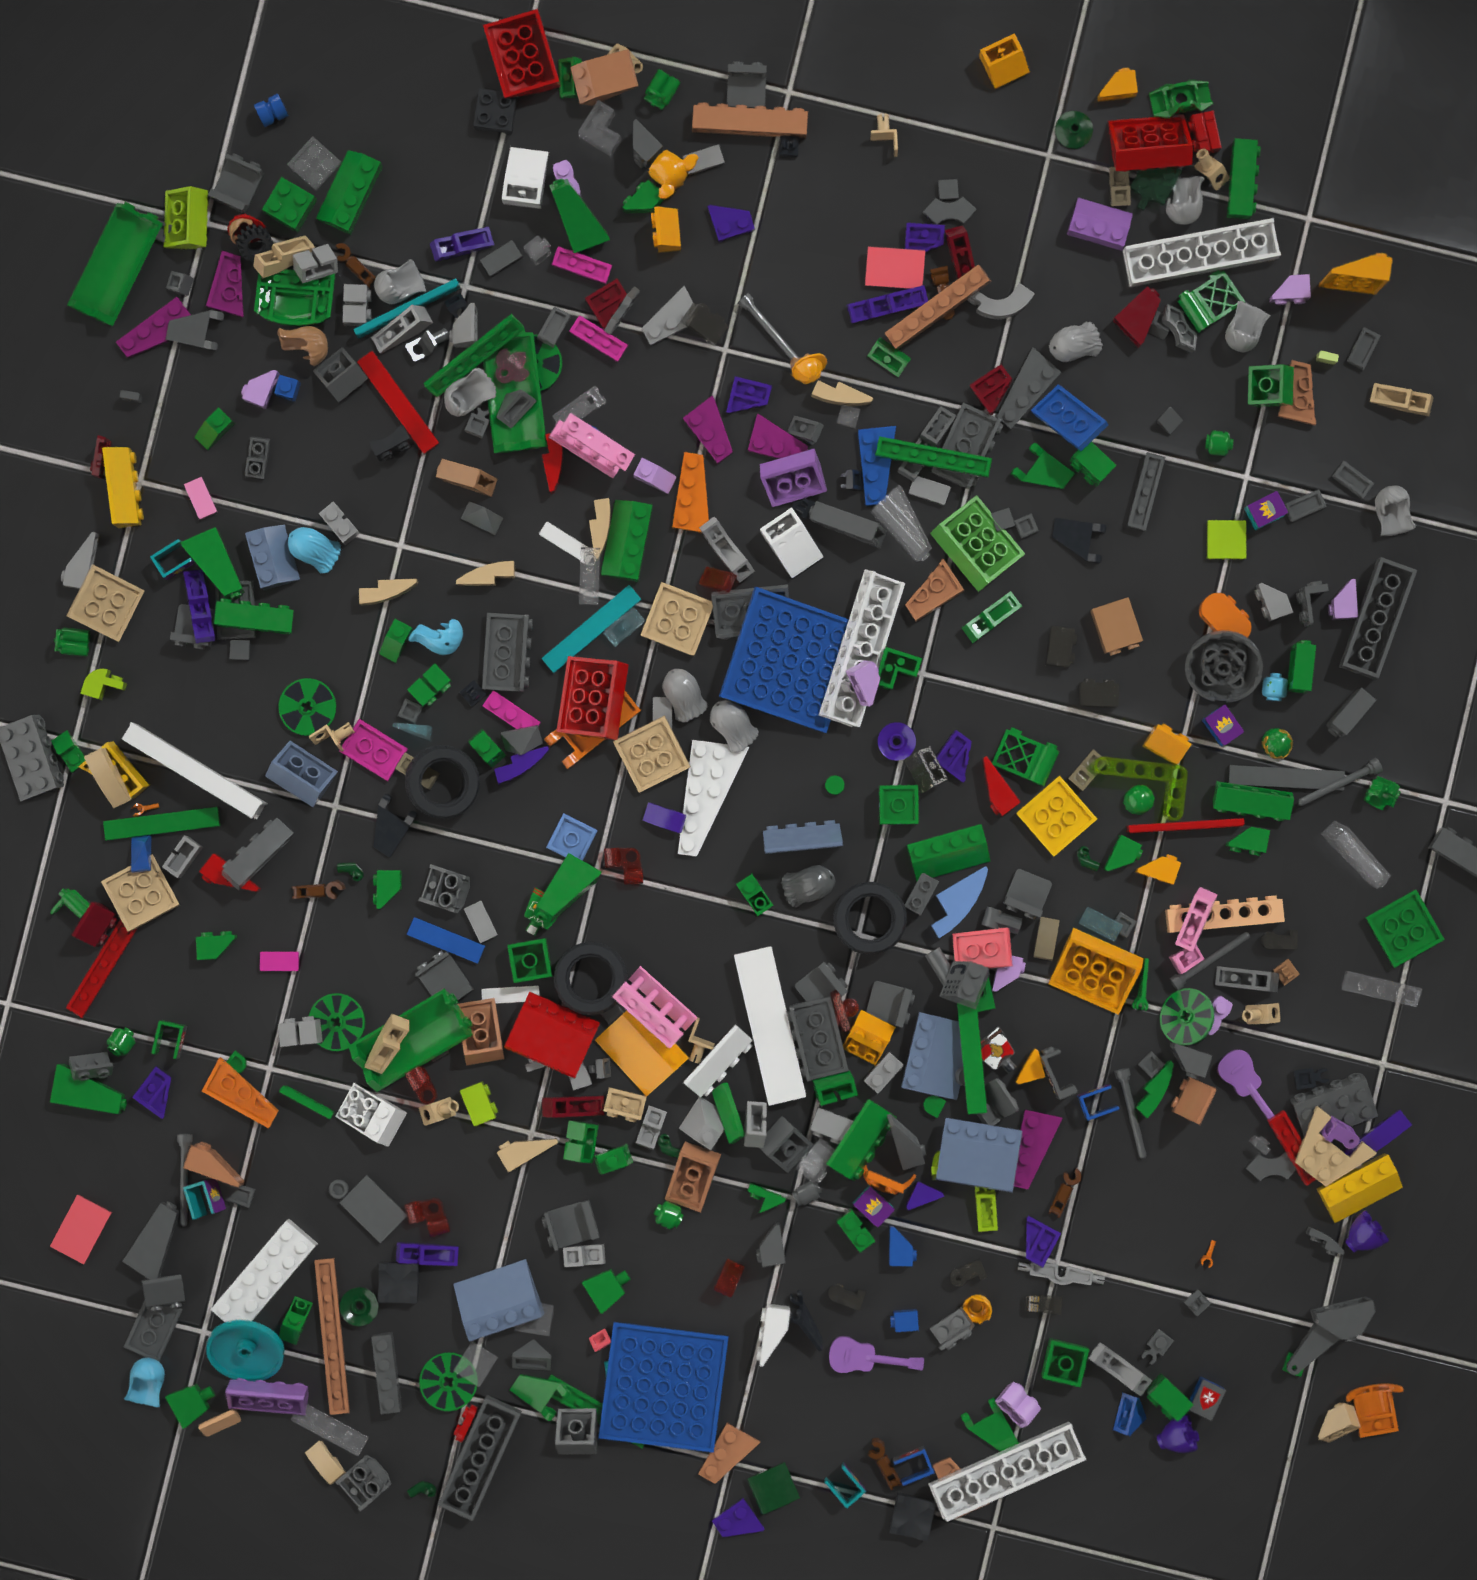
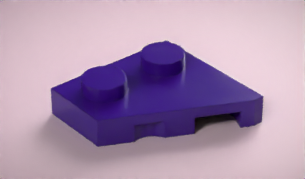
[708,205,755,242]
[905,223,945,252]
[726,376,772,413]
[933,730,972,783]
[132,1066,171,1119]
[1026,1216,1061,1268]
[712,1498,765,1537]

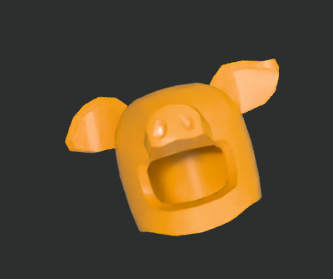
[648,150,699,199]

